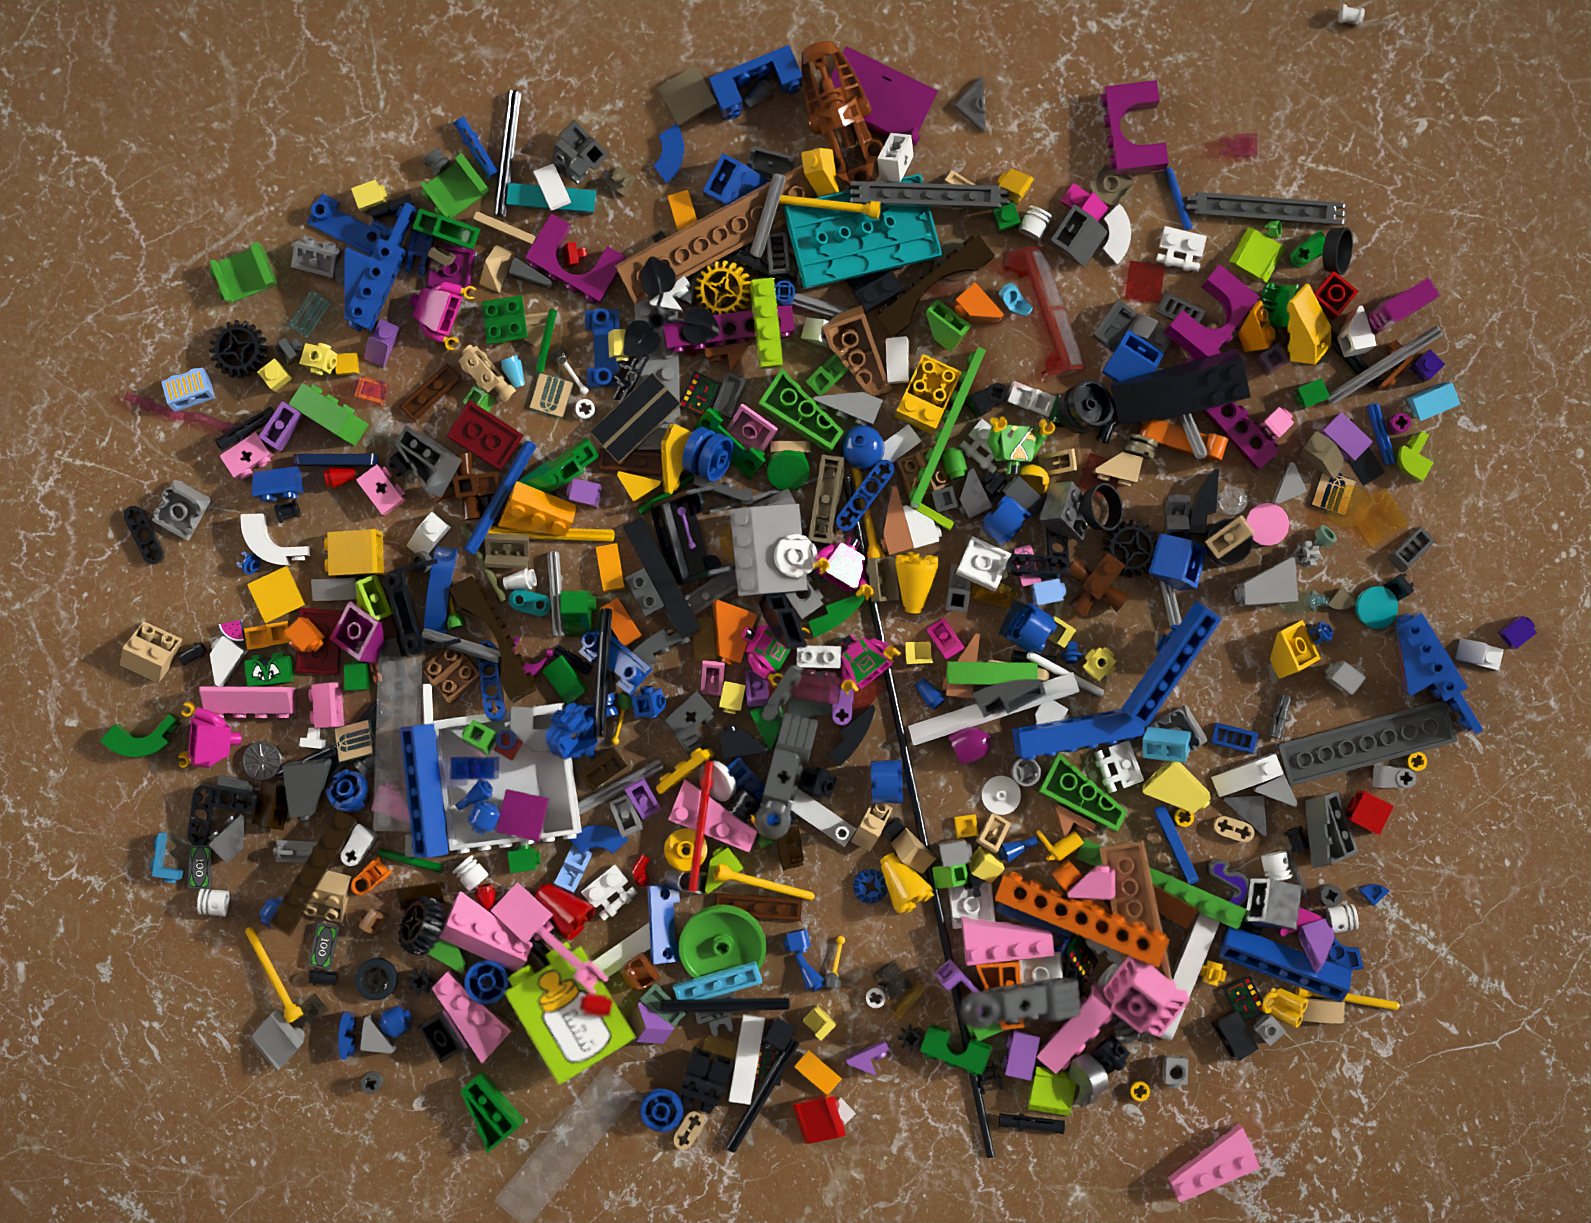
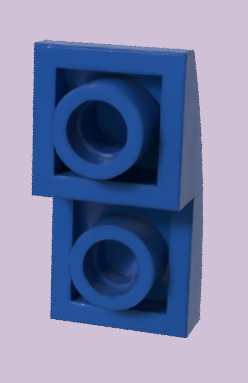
[338,1011,357,1060]

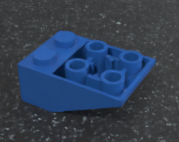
[703,153,770,207]

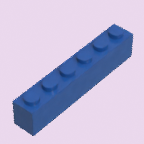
[1121,600,1222,727]
[1012,709,1145,760]
[400,723,448,858]
[1218,926,1352,1003]

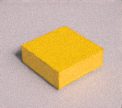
[954,814,979,839]

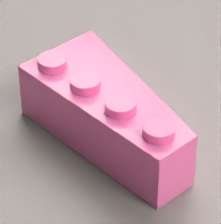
[668,778,757,852]
[439,891,533,972]
[961,916,1054,965]
[432,970,514,1063]
[1036,981,1114,1074]

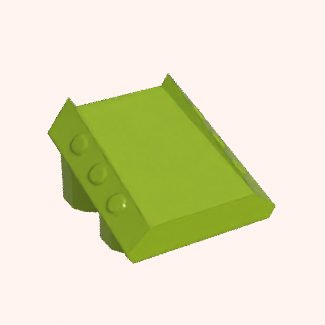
[1229,227,1286,283]
[1028,1066,1076,1116]

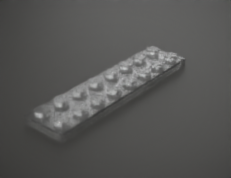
[373,656,423,832]
[494,1065,639,1223]

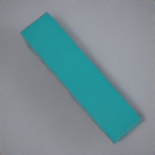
[506,183,596,215]

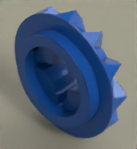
[853,869,887,904]

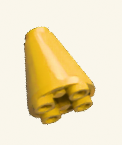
[895,552,938,613]
[880,852,934,914]

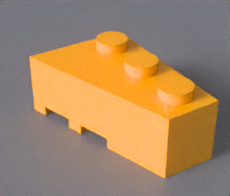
[498,481,577,536]

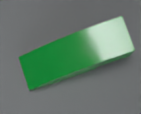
[412,208,480,250]
[808,594,865,638]

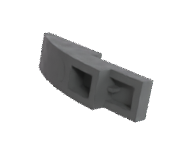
[615,629,693,680]

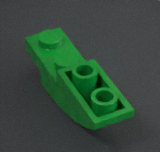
[513,438,600,493]

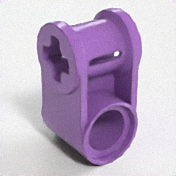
[832,684,854,726]

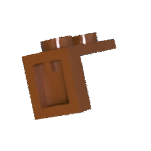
[1376,340,1414,390]

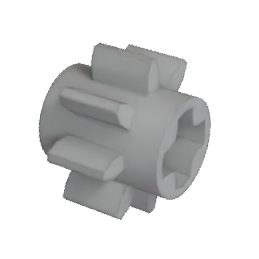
[1293,541,1321,568]

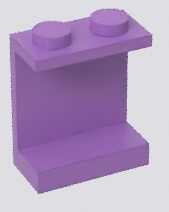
[934,959,982,1016]

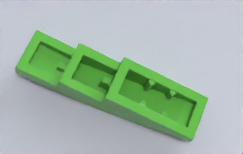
[947,662,1038,684]

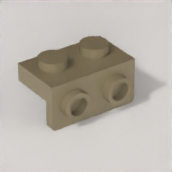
[485,533,530,568]
[866,557,901,602]

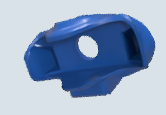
[545,703,598,760]

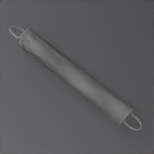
[1284,845,1310,905]

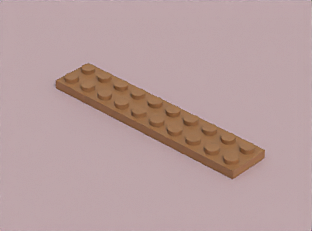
[615,164,818,304]

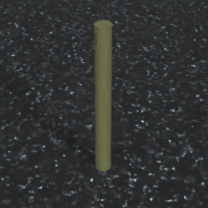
[460,523,507,603]

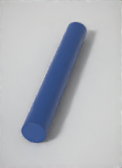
[1164,167,1193,231]

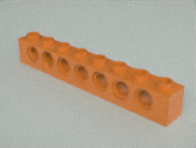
[994,871,1170,967]

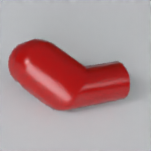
[632,854,650,887]

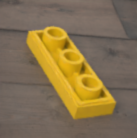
[656,748,715,794]

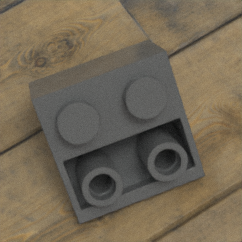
[1048,204,1108,268]

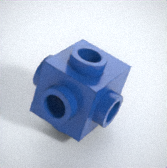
[631,685,666,718]

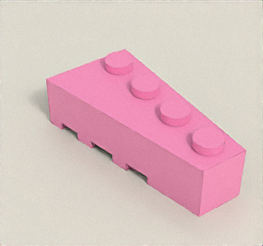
[1167,1123,1260,1203]

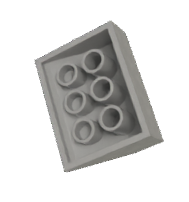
[730,504,808,598]

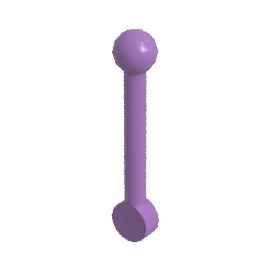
[677,507,696,551]

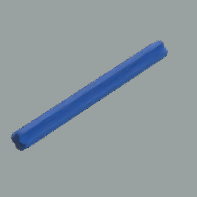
[464,441,536,555]

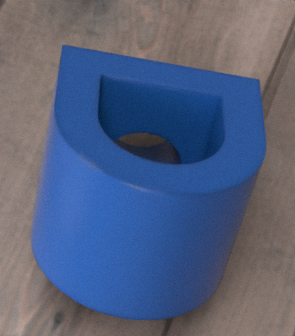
[783,928,811,954]

